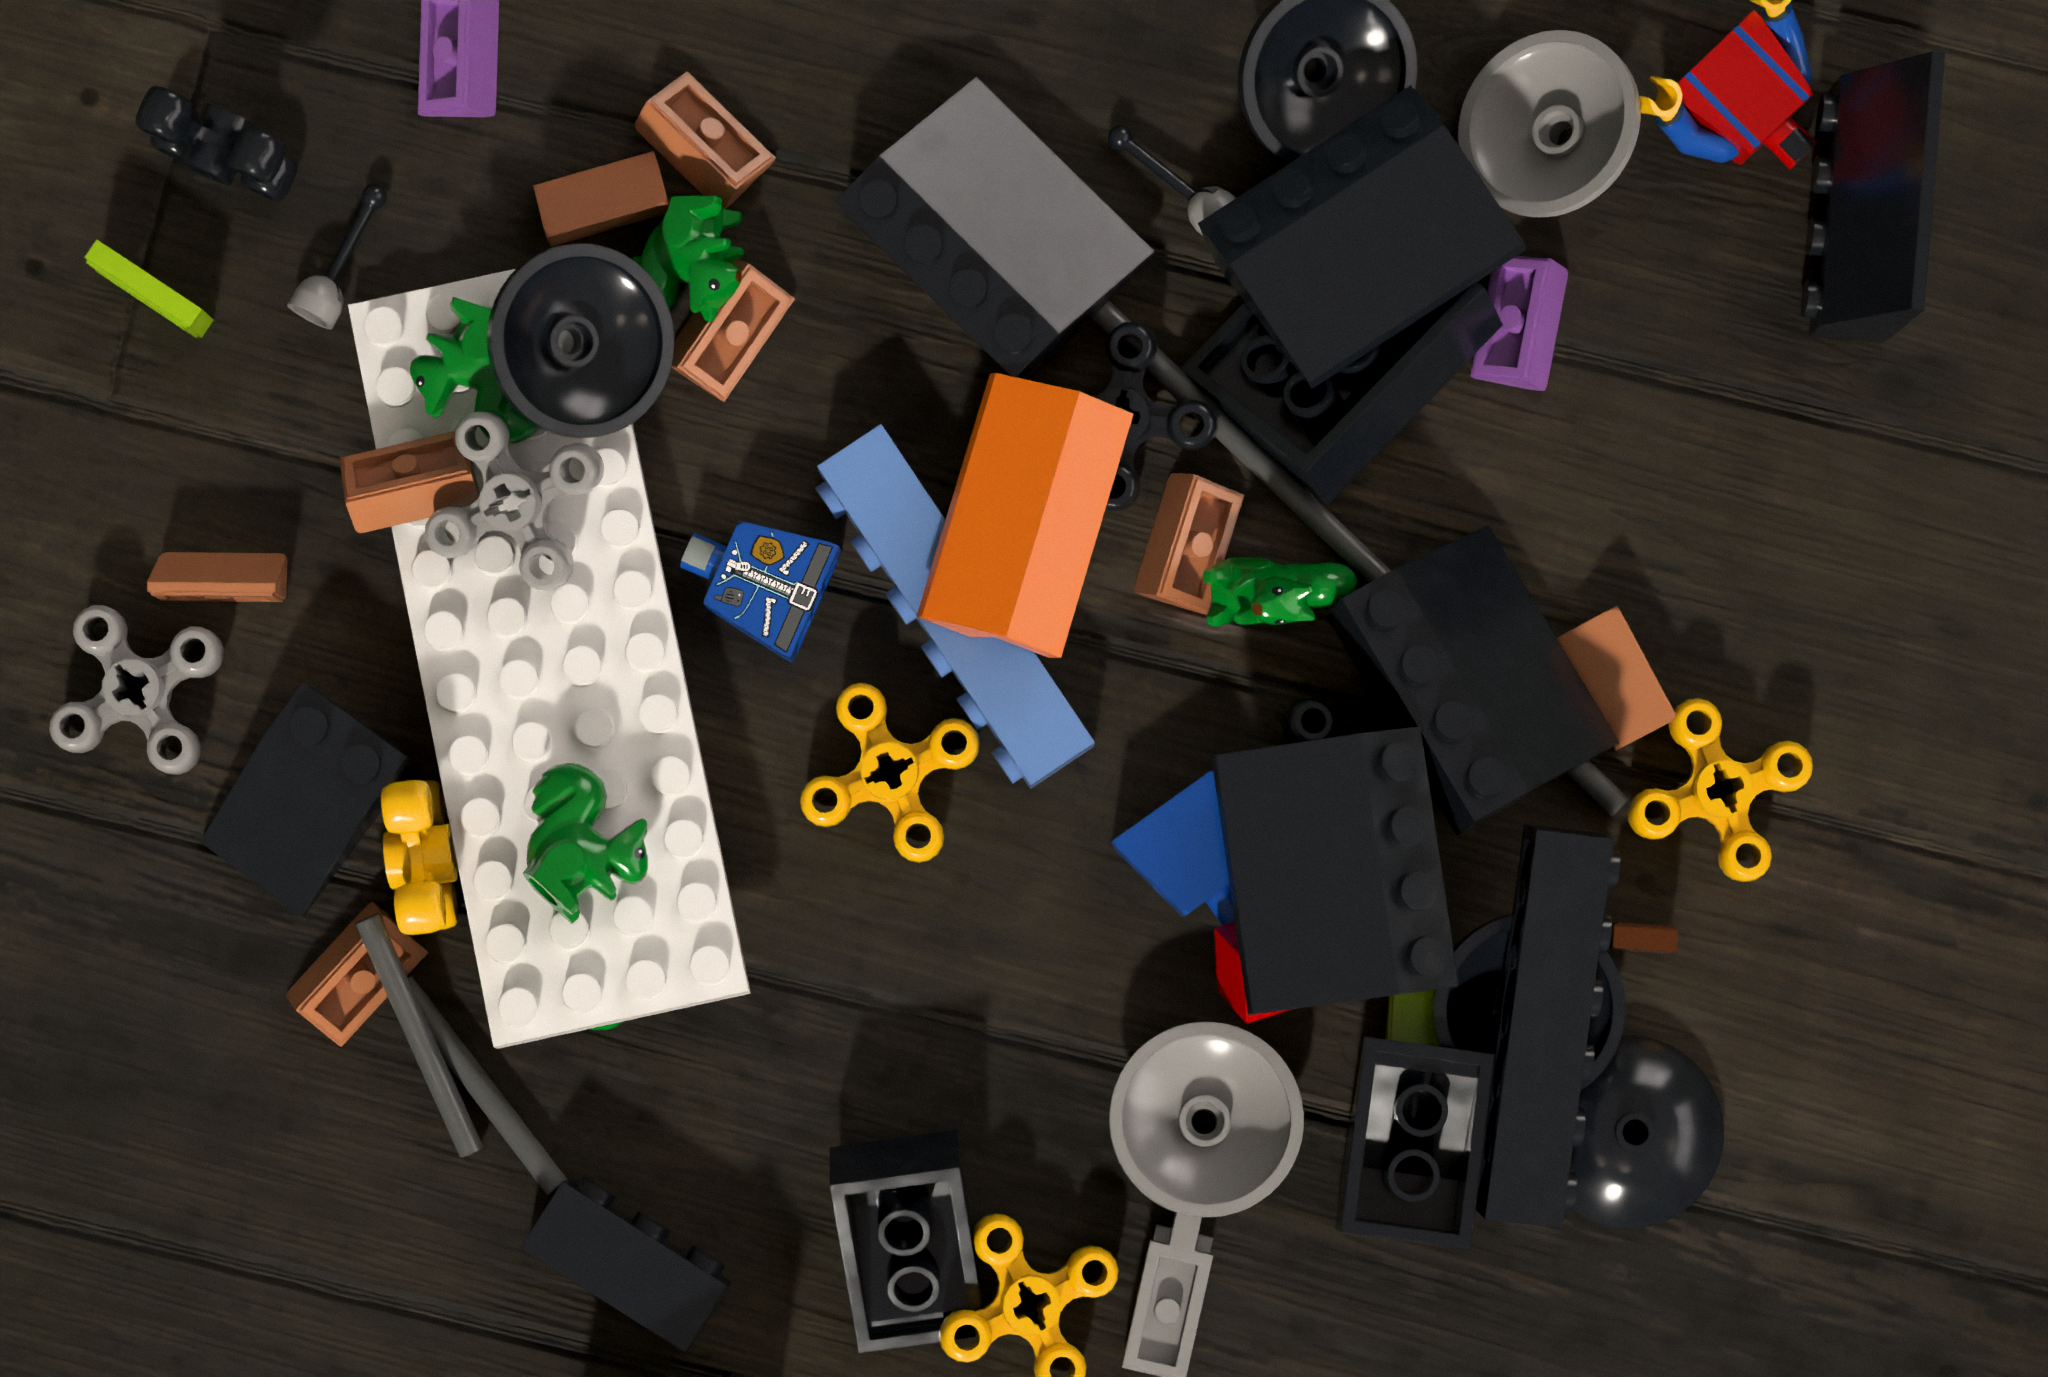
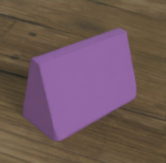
[418,0,499,118]
[1470,256,1568,391]

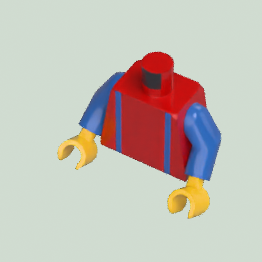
[1639,0,1817,170]

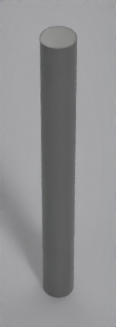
[355,913,483,1158]
[408,976,568,1195]

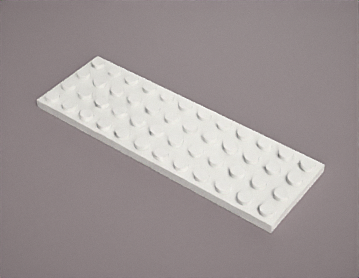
[348,269,751,1049]

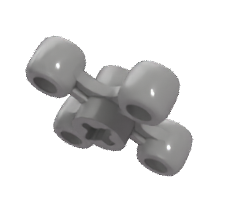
[425,410,604,591]
[49,605,224,775]

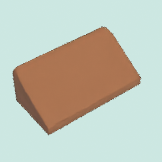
[635,72,776,209]
[533,151,670,247]
[671,260,795,402]
[340,431,480,533]
[1134,473,1244,615]
[147,552,287,602]
[1557,606,1676,751]
[286,902,428,1047]

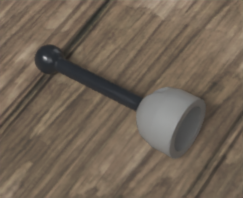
[1108,125,1236,237]
[287,184,387,330]

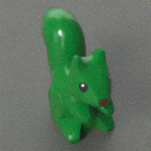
[631,196,744,322]
[410,297,539,443]
[1203,557,1358,627]
[523,763,648,924]

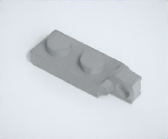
[1121,1212,1213,1377]

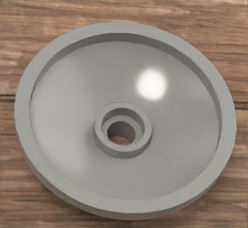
[1458,30,1641,217]
[1109,1022,1304,1218]

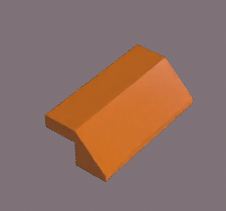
[916,373,1134,658]

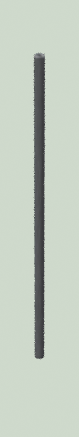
[1092,301,1629,817]

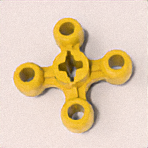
[800,682,980,863]
[1627,698,1813,882]
[381,780,459,935]
[939,1213,1119,1377]

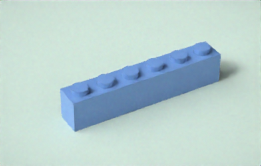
[815,424,1095,789]

